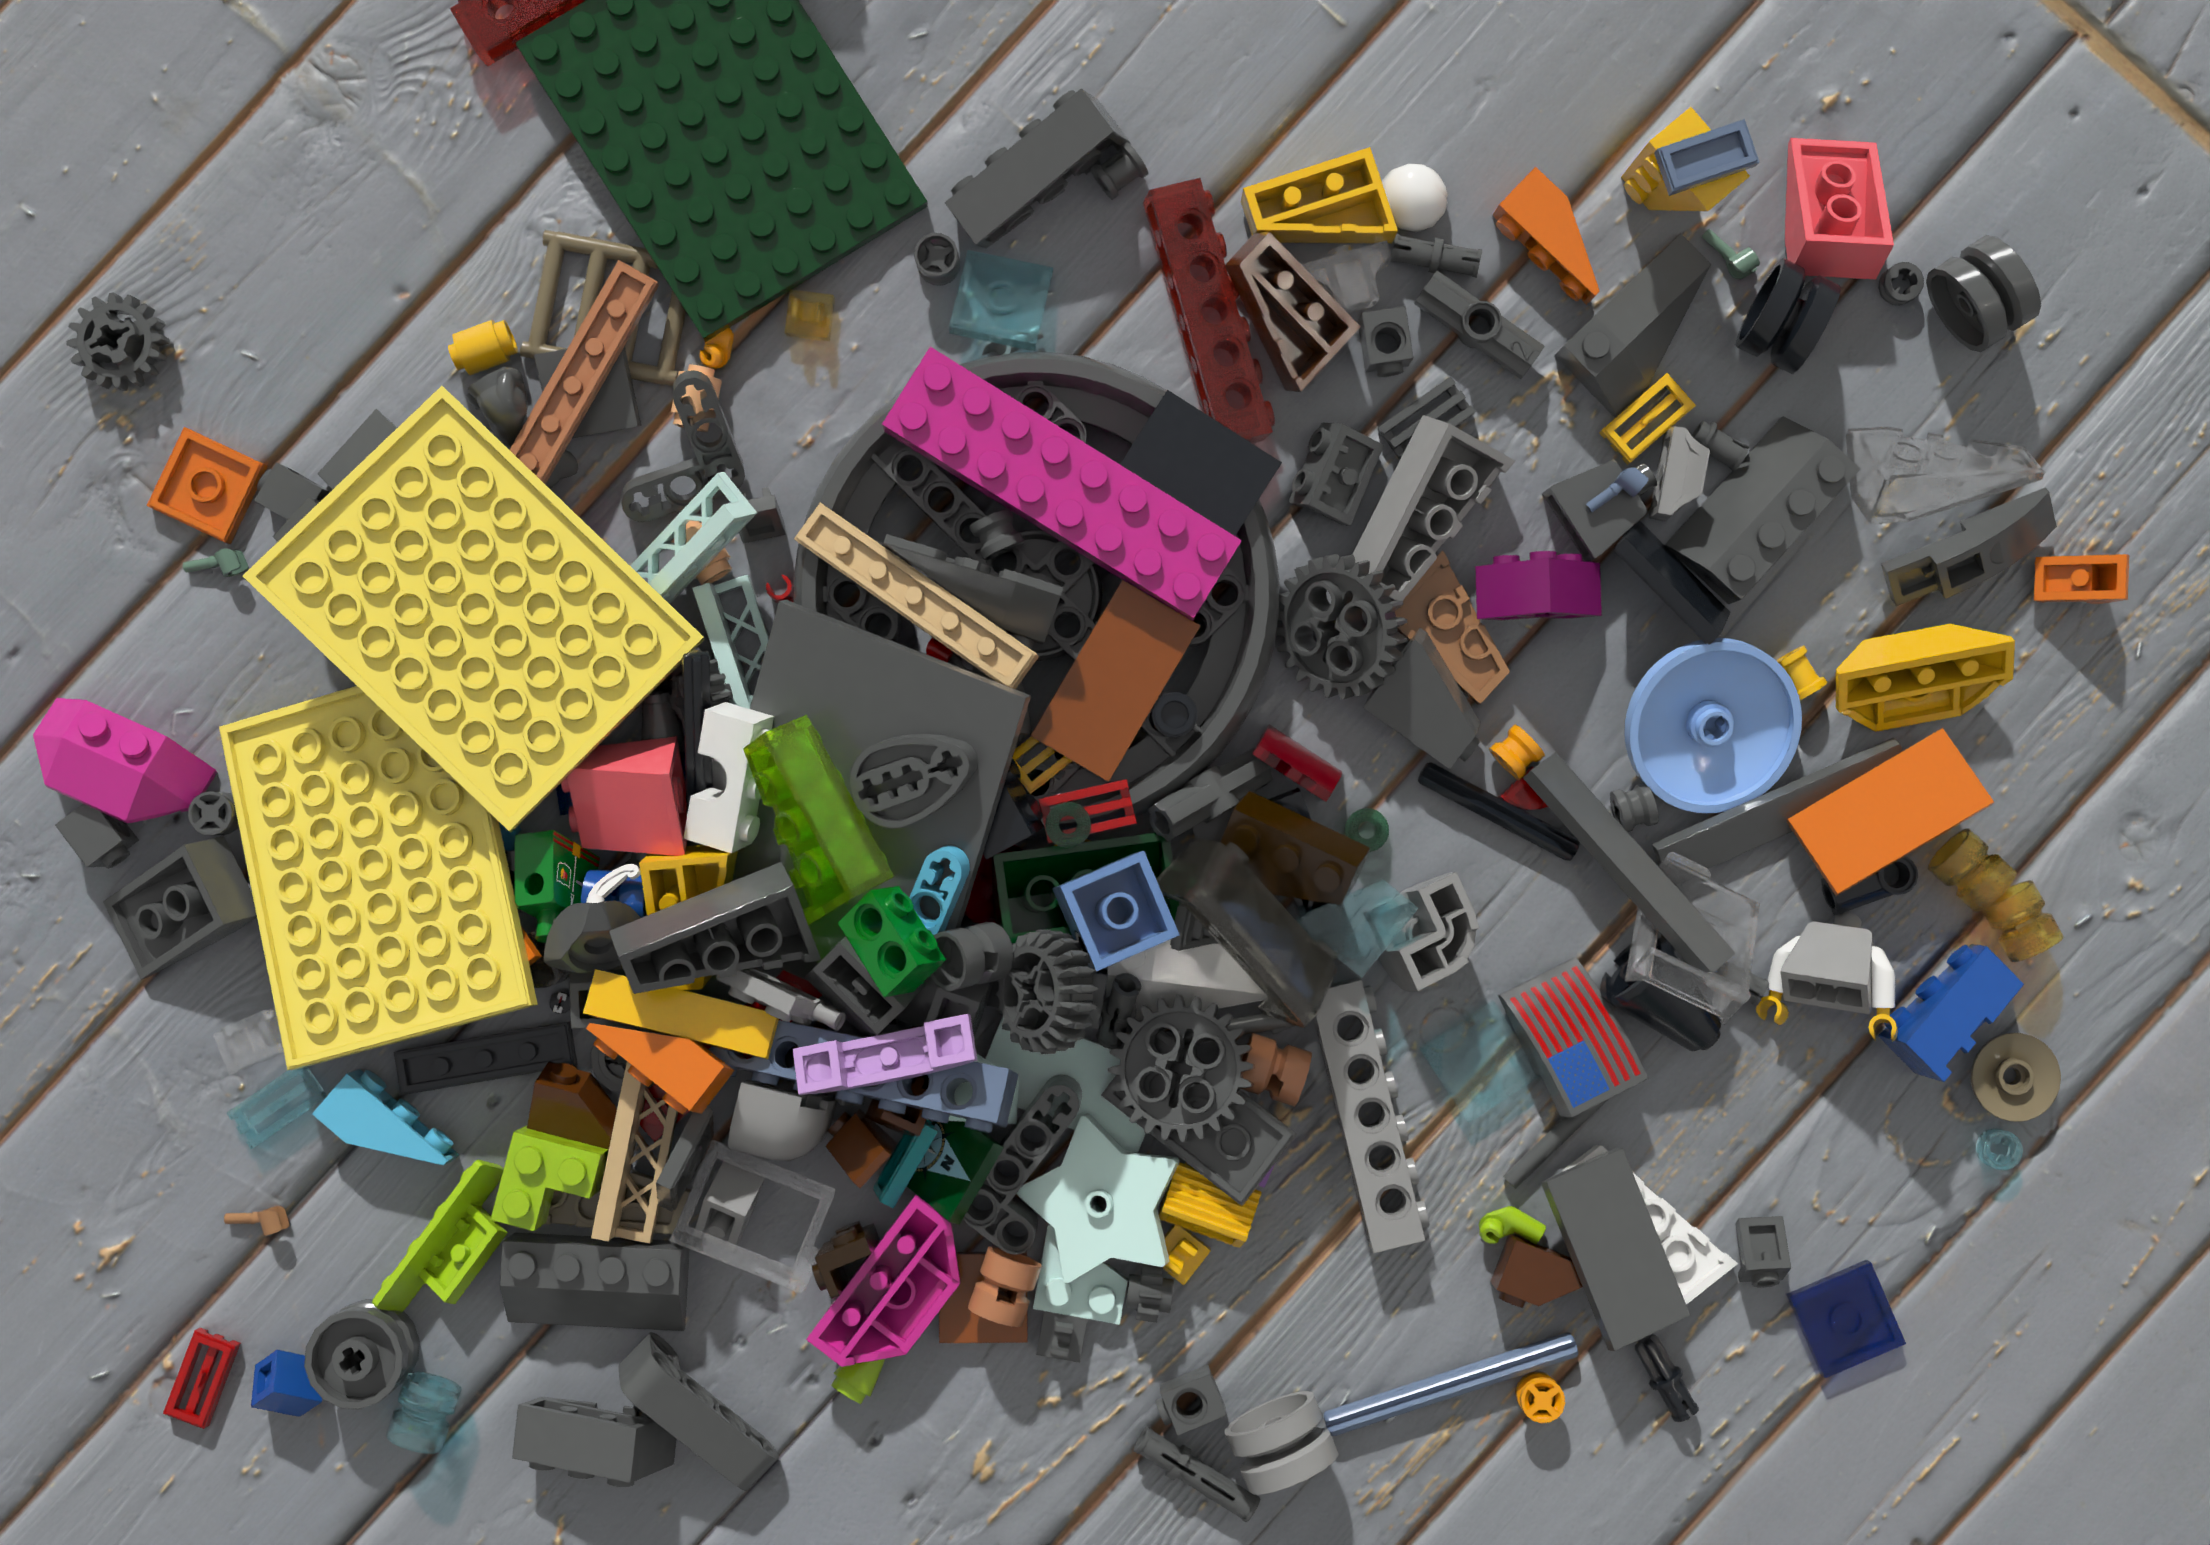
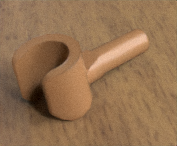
[224,1206,290,1236]

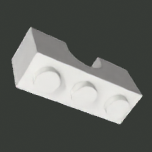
[683,702,775,853]

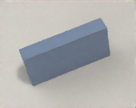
[1654,119,1760,196]

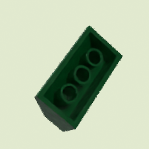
[992,833,1180,943]

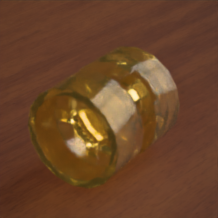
[1928,828,2017,912]
[1980,880,2064,962]

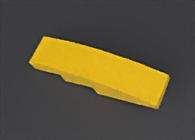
[583,969,779,1059]

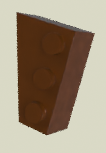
[1225,232,1361,392]

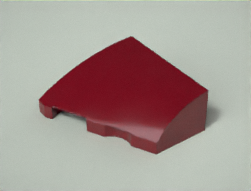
[1252,724,1342,802]

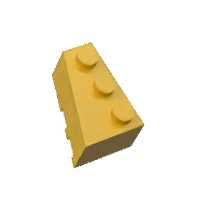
[1621,107,1750,211]

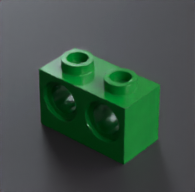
[838,886,946,998]

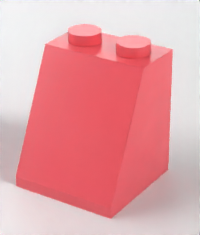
[561,736,687,856]

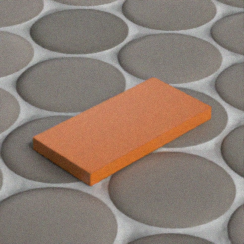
[1787,728,1994,896]

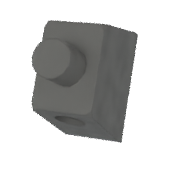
[1542,460,1657,562]

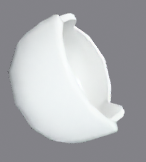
[1382,164,1448,232]

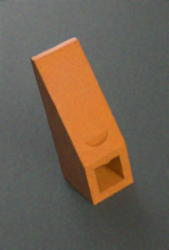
[1492,166,1600,305]
[586,1023,735,1115]

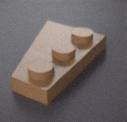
[1395,550,1510,705]

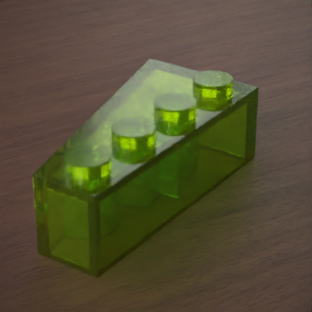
[743,714,895,925]

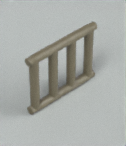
[520,230,686,386]

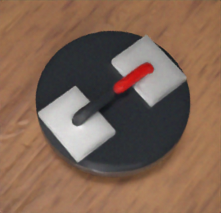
[549,992,570,1014]

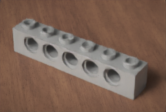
[1307,977,1430,1253]

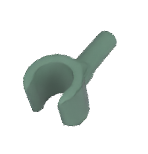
[1702,229,1760,279]
[183,548,249,577]

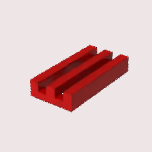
[1038,779,1137,843]
[163,1328,241,1429]

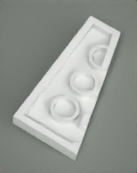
[1562,1145,1738,1305]

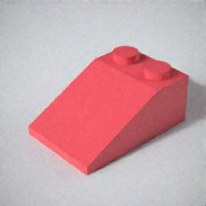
[1785,138,1894,280]

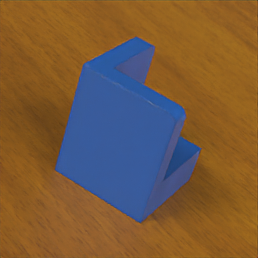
[251,1350,322,1417]

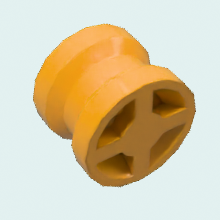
[1489,724,1545,780]
[1515,1371,1565,1423]

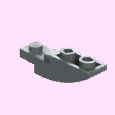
[1881,487,2057,606]

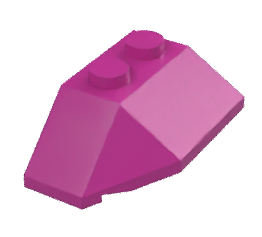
[33,698,217,824]
[806,1195,961,1367]

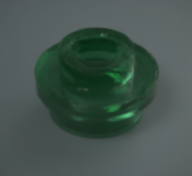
[1045,802,1091,848]
[1345,808,1389,852]

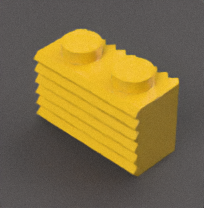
[1158,1162,1262,1248]

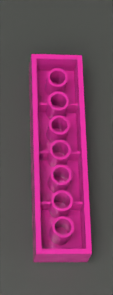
[882,347,1242,620]

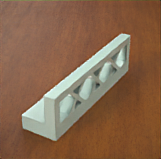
[630,472,757,604]
[692,575,769,709]

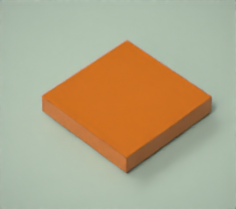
[146,427,268,545]

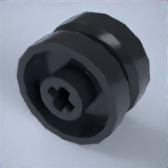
[1735,258,1841,374]

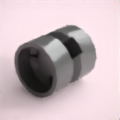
[930,922,1014,991]

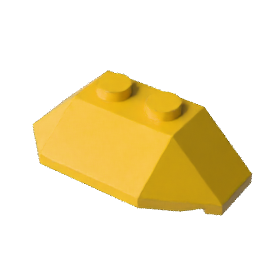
[1836,624,2015,732]

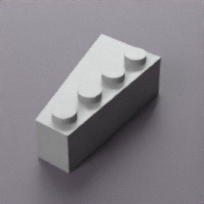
[1352,415,1515,601]

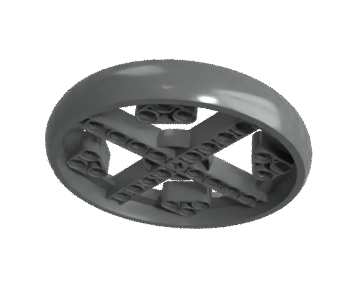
[793,352,1280,838]

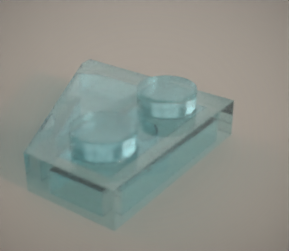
[1294,879,1419,978]

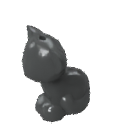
[466,366,578,489]

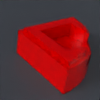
[1498,766,1548,810]

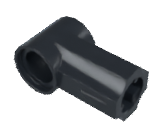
[1821,856,1918,915]

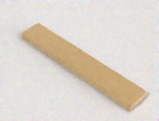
[794,502,1039,689]

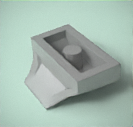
[1649,426,1710,521]

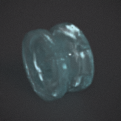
[1976,1128,2023,1170]

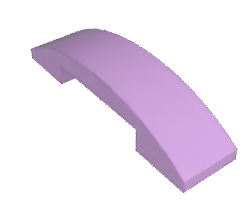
[793,1014,977,1095]

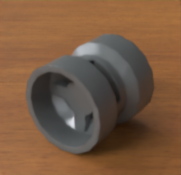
[914,233,960,286]

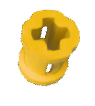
[1776,645,1828,700]

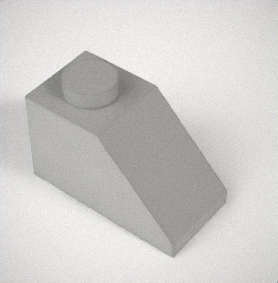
[689,1159,765,1264]

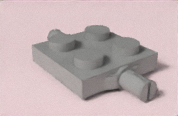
[716,968,846,1030]

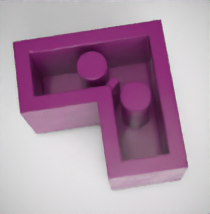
[1475,551,1602,621]

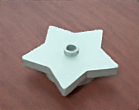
[1016,1114,1180,1284]

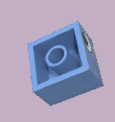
[1052,851,1180,972]

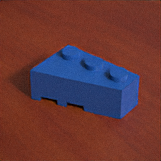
[1878,944,2024,1082]

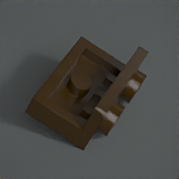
[812,1221,880,1299]

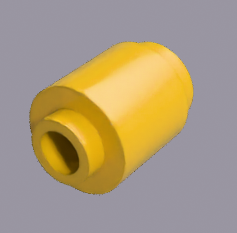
[448,319,518,376]

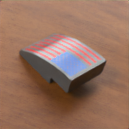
[1498,958,1649,1117]

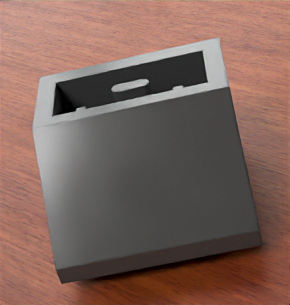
[805,936,925,1038]

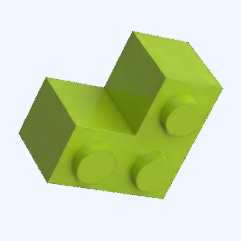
[490,1126,609,1231]

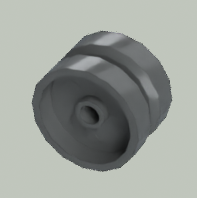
[1926,235,2041,352]
[304,1299,420,1409]

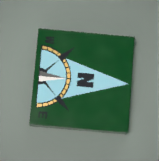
[906,1121,1004,1225]

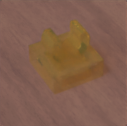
[784,289,835,341]

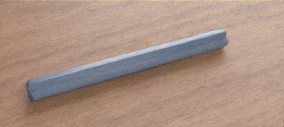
[1324,1333,1578,1436]

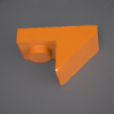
[2034,554,2129,604]

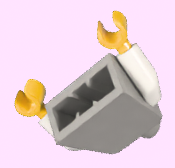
[1756,912,1898,1042]

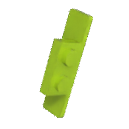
[372,1160,508,1312]

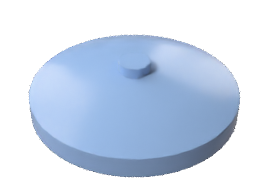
[1624,638,1802,814]

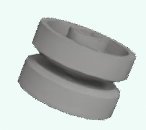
[1224,1391,1339,1495]

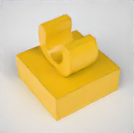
[1163,1224,1211,1286]

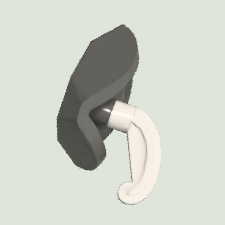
[544,864,641,973]

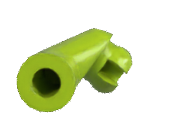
[1479,1206,1546,1245]

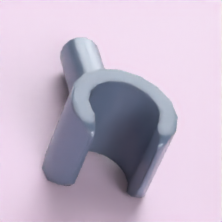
[1586,468,1648,512]

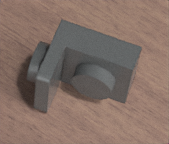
[1735,1216,1791,1288]

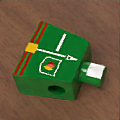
[515,830,600,943]

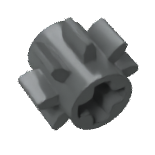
[1126,1264,1174,1323]

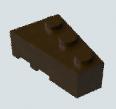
[1204,791,1371,905]

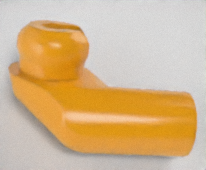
[699,328,734,369]

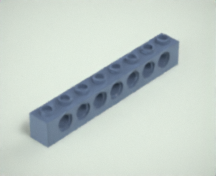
[659,1020,1019,1133]

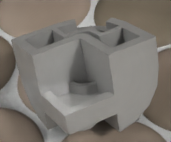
[1363,872,1479,992]
[728,1080,837,1161]

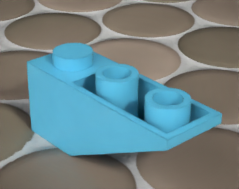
[312,1069,459,1166]

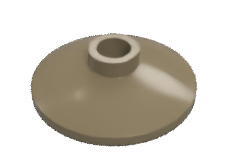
[1971,1033,2061,1122]

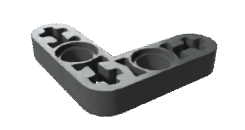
[621,370,745,522]

